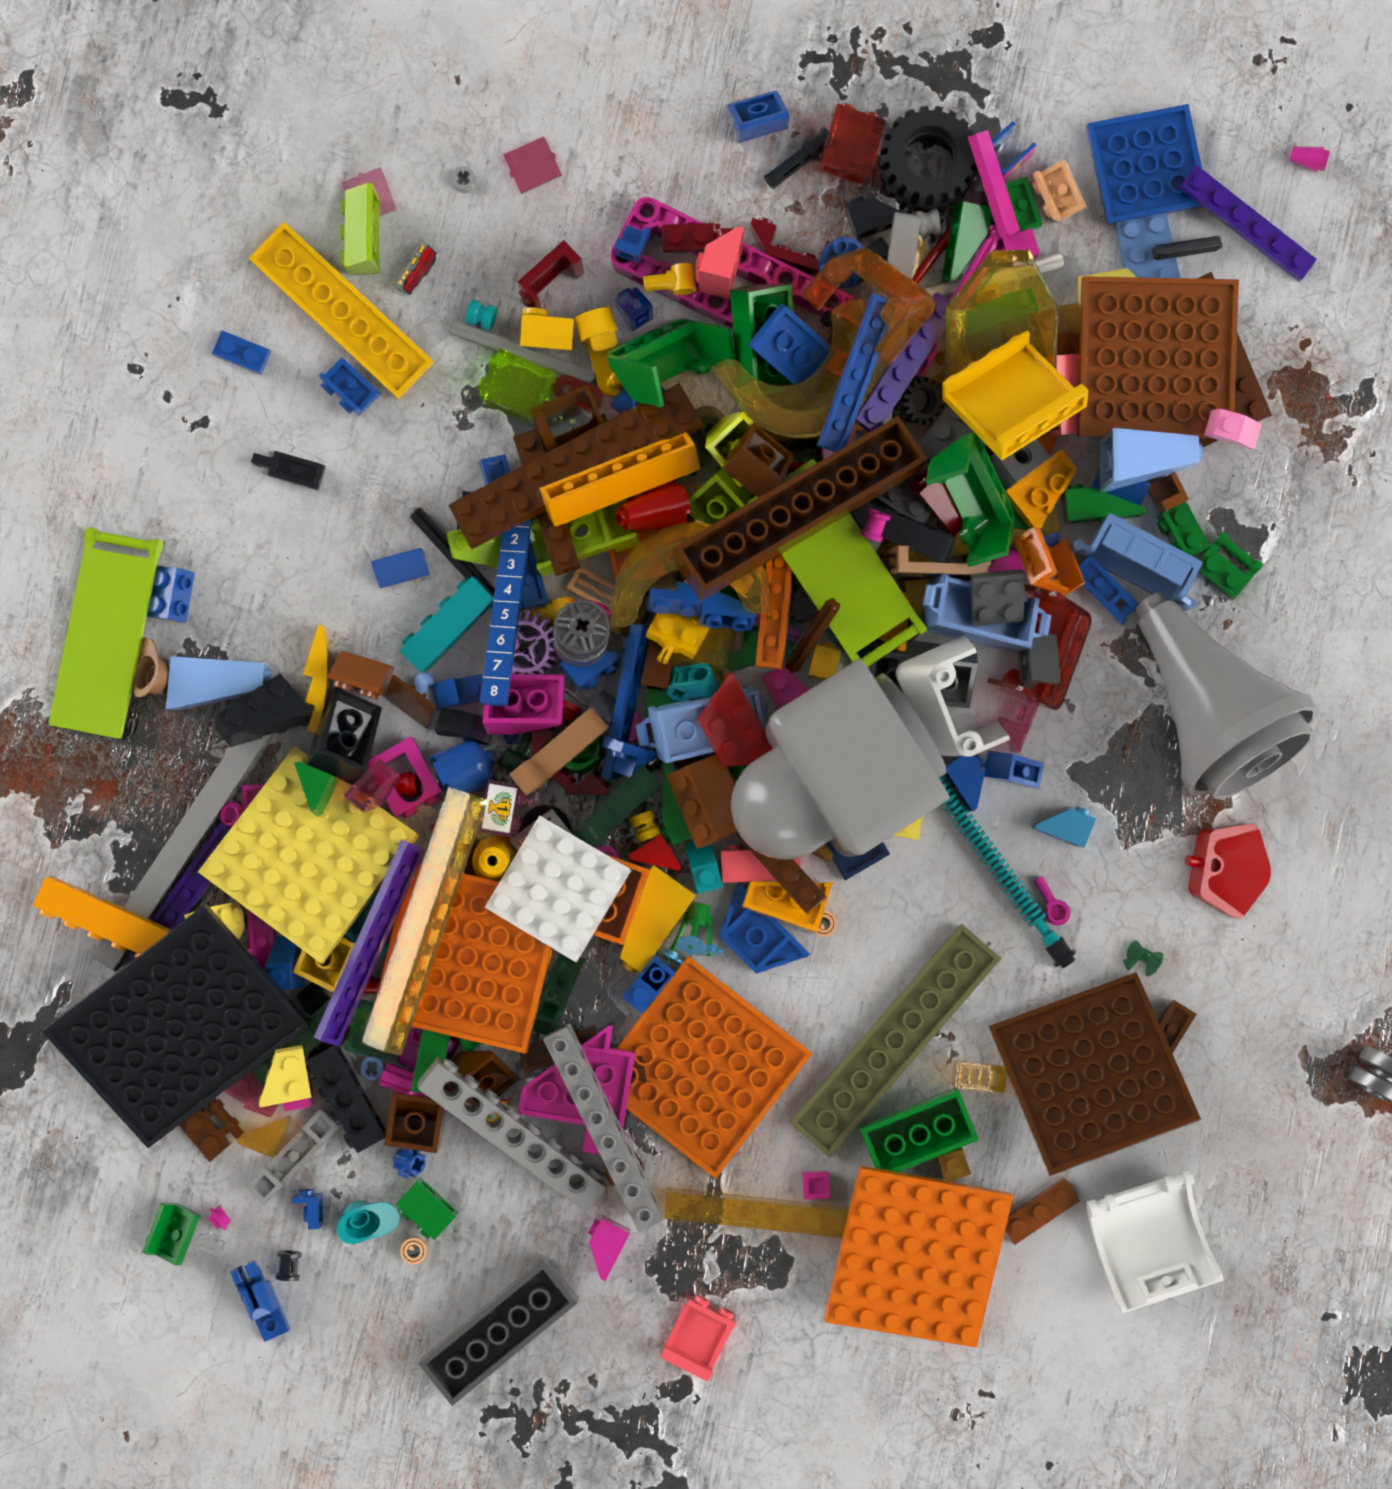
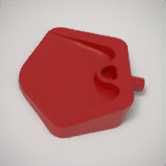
[1185,823,1271,919]

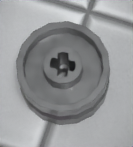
[1348,1046,1392,1103]

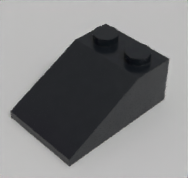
[306,687,382,784]

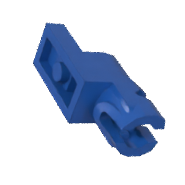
[230,1260,290,1342]

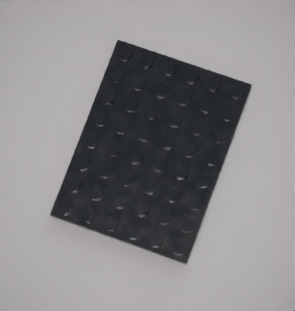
[42,903,311,1148]

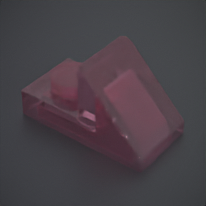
[997,700,1039,754]
[225,1073,279,1118]

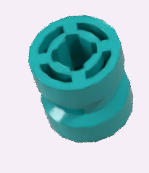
[465,299,498,331]

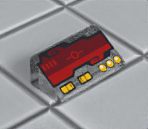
[393,239,439,297]

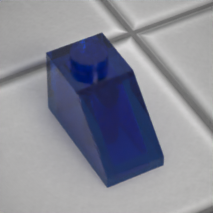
[615,287,654,332]

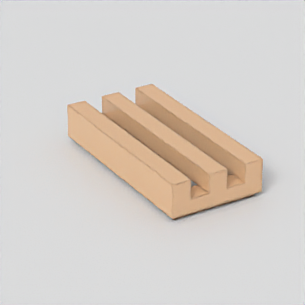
[566,567,624,614]

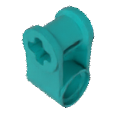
[667,663,720,701]

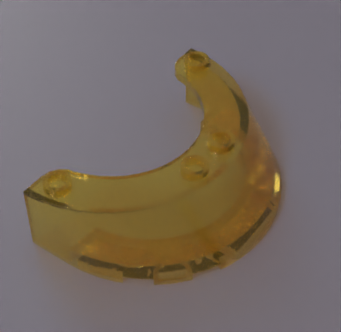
[712,298,880,438]
[610,522,773,634]

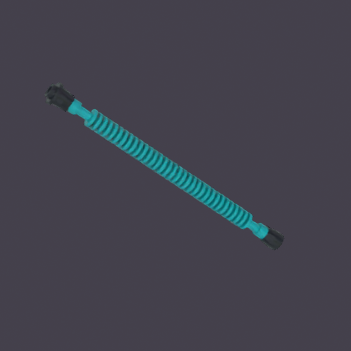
[939,776,1076,969]

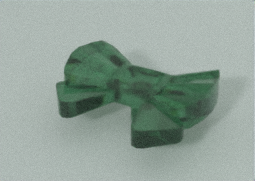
[1123,940,1164,976]

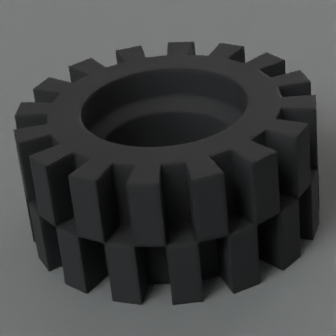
[895,376,945,425]

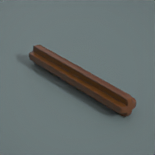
[785,598,840,674]

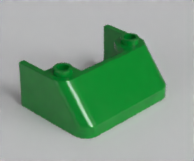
[607,318,737,407]
[926,432,1015,567]

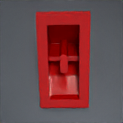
[629,834,681,871]

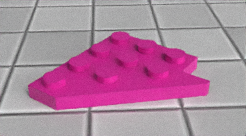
[518,1025,636,1129]

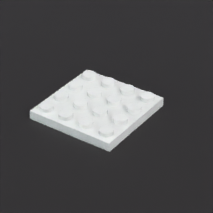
[485,816,631,962]

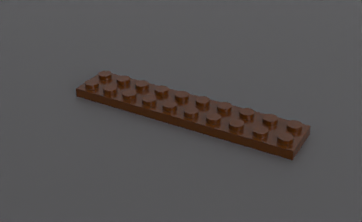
[448,383,704,550]

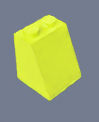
[705,411,753,487]

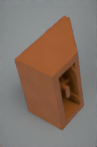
[328,650,395,700]

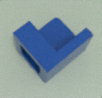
[614,226,651,264]

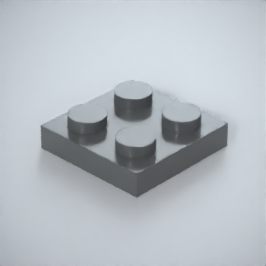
[970,569,1025,627]

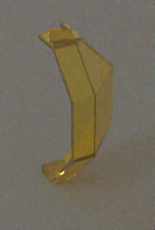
[946,250,1058,446]

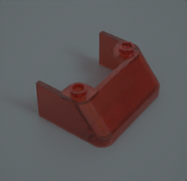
[987,584,1092,710]

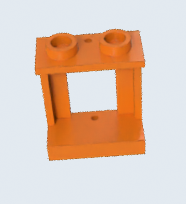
[1014,526,1085,596]

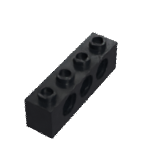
[306,1044,386,1153]

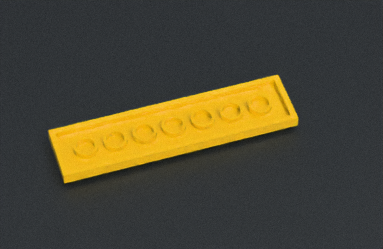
[248,222,434,400]

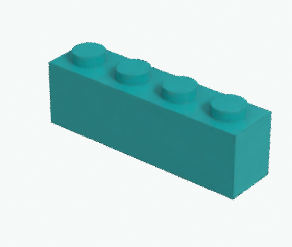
[399,577,494,673]

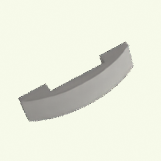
[245,1109,340,1205]

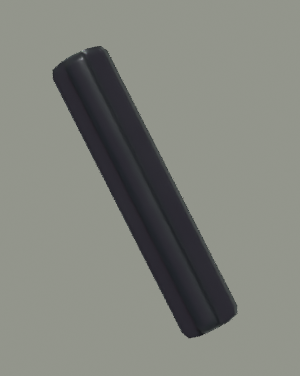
[1151,236,1223,260]

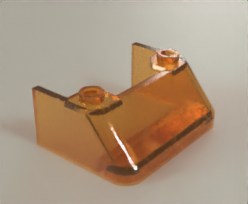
[802,247,935,366]

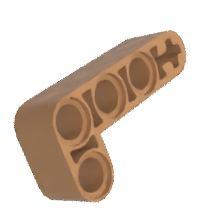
[510,707,609,796]

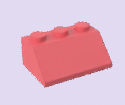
[695,226,744,300]

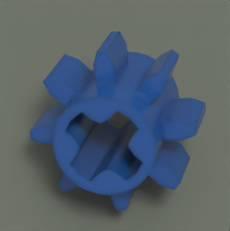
[393,1148,426,1179]

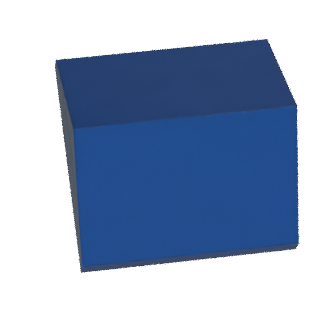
[728,90,790,143]

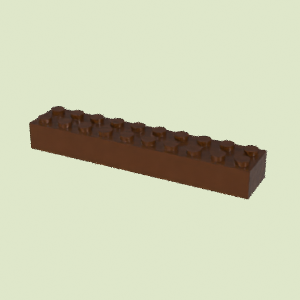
[672,416,928,601]

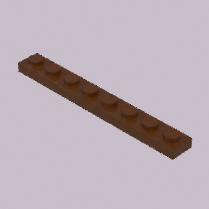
[672,755,827,915]

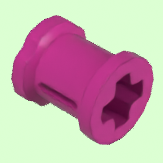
[860,508,891,542]

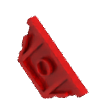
[697,672,772,767]

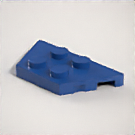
[719,882,810,974]

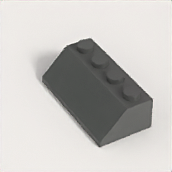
[869,638,978,708]

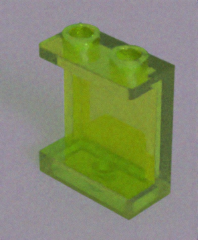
[477,348,558,424]

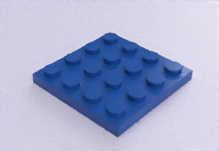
[1086,104,1202,226]

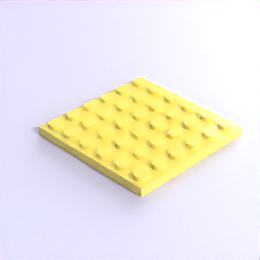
[198,746,419,964]

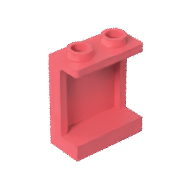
[660,1294,737,1382]

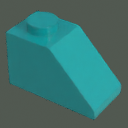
[684,841,723,894]

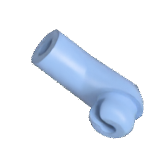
[413,672,434,701]

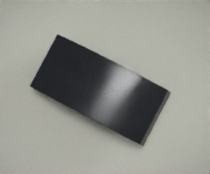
[435,708,492,746]

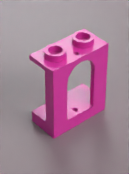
[368,737,444,819]

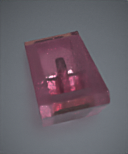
[343,759,400,813]

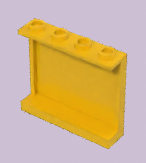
[942,330,1089,460]

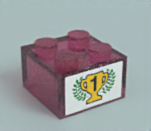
[479,779,527,838]

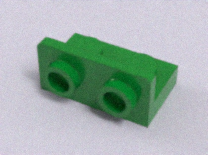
[1157,501,1211,556]

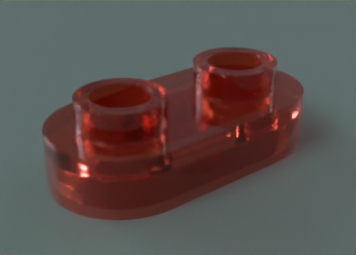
[553,375,603,412]

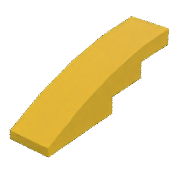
[303,624,331,733]

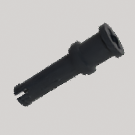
[764,127,837,190]

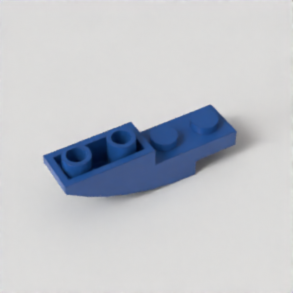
[647,582,756,631]

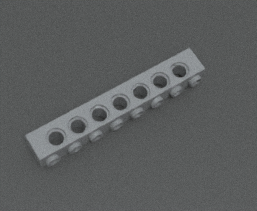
[543,1023,664,1232]
[418,1057,606,1212]

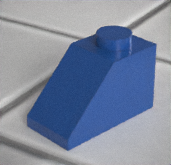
[984,751,1044,789]
[945,754,985,812]
[266,936,305,990]

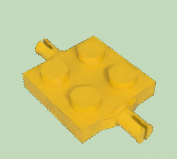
[646,613,710,664]

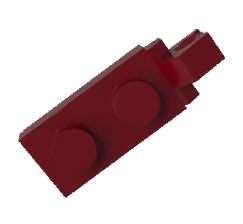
[662,223,734,253]

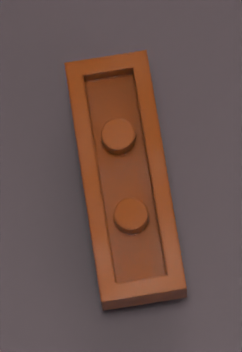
[1005,1178,1080,1245]

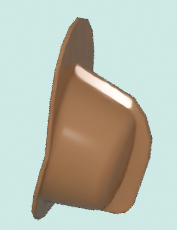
[133,637,169,698]

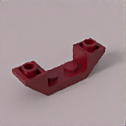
[750,217,833,277]
[532,727,610,795]

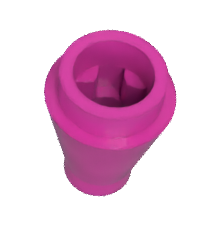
[1289,146,1330,172]

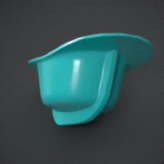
[337,1200,400,1244]

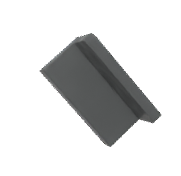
[1018,632,1061,690]

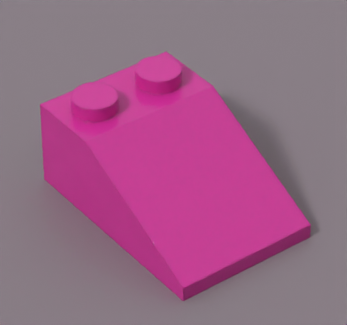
[483,674,565,735]

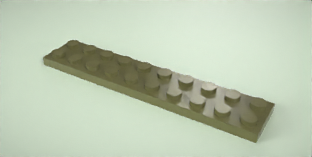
[789,924,1002,1158]

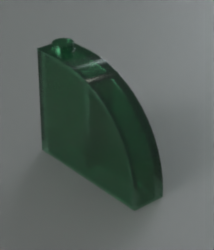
[572,765,663,849]

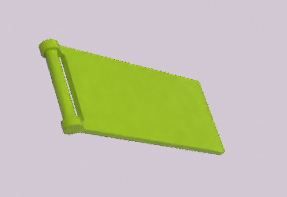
[748,459,927,667]
[49,527,163,739]

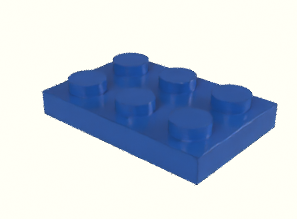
[748,303,836,393]

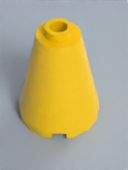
[472,835,518,882]

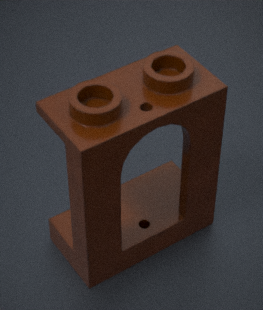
[529,385,608,452]

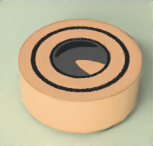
[815,910,837,937]
[400,1236,428,1265]

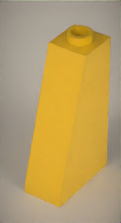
[620,865,696,974]

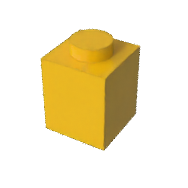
[807,642,841,681]

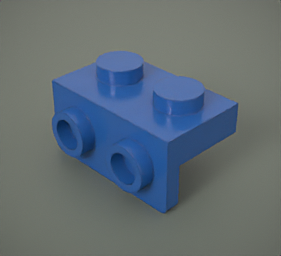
[318,357,381,416]
[147,566,195,623]

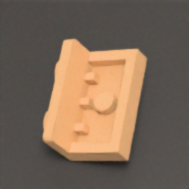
[1032,160,1087,222]

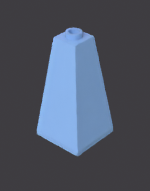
[1099,428,1203,492]

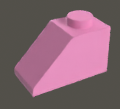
[1204,409,1262,450]

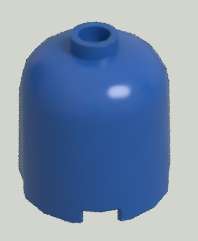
[429,741,495,804]

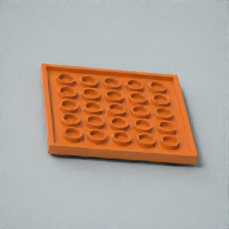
[372,864,552,1054]
[617,955,813,1179]
[823,1166,1013,1348]

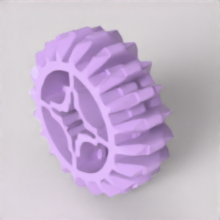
[512,609,559,675]

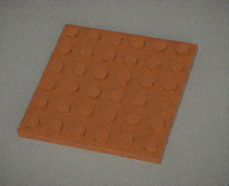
[1077,276,1239,439]

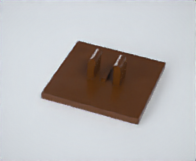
[386,674,436,729]

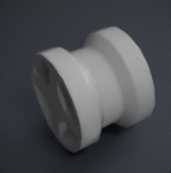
[915,208,941,237]

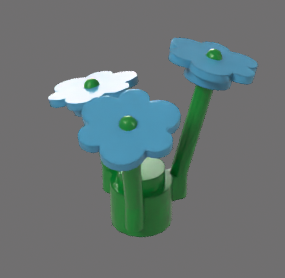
[656,902,724,965]

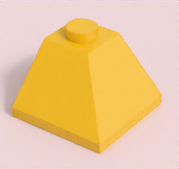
[293,937,355,992]

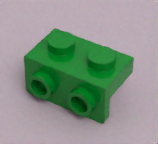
[142,1203,201,1265]

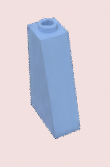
[166,656,273,711]

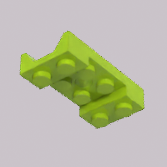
[530,499,641,577]

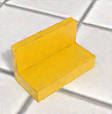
[520,314,575,350]

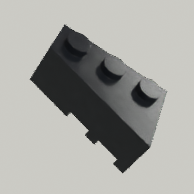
[214,674,313,747]

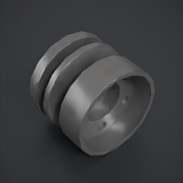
[553,600,610,667]

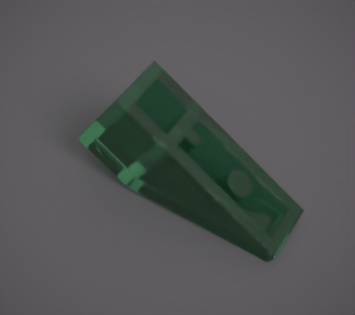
[533,953,585,1035]

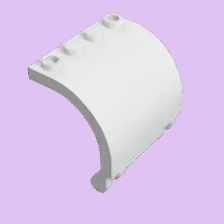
[1086,1169,1223,1313]

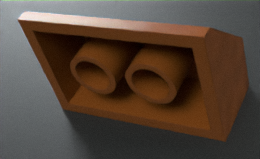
[666,755,738,849]

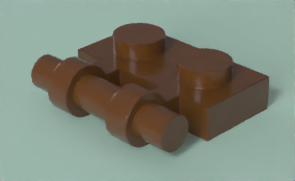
[179,1098,245,1162]

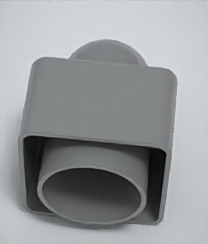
[731,659,950,860]

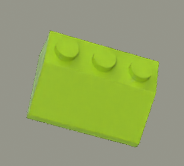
[340,183,380,274]

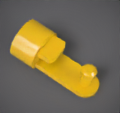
[574,306,623,397]

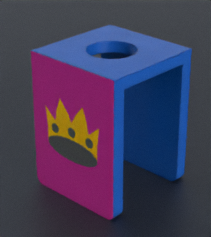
[992,121,1037,181]

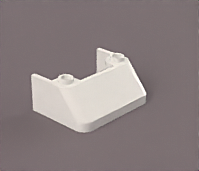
[896,635,1010,756]

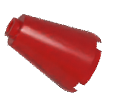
[615,479,691,530]

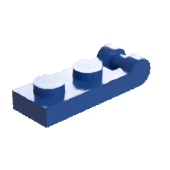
[1079,555,1139,625]

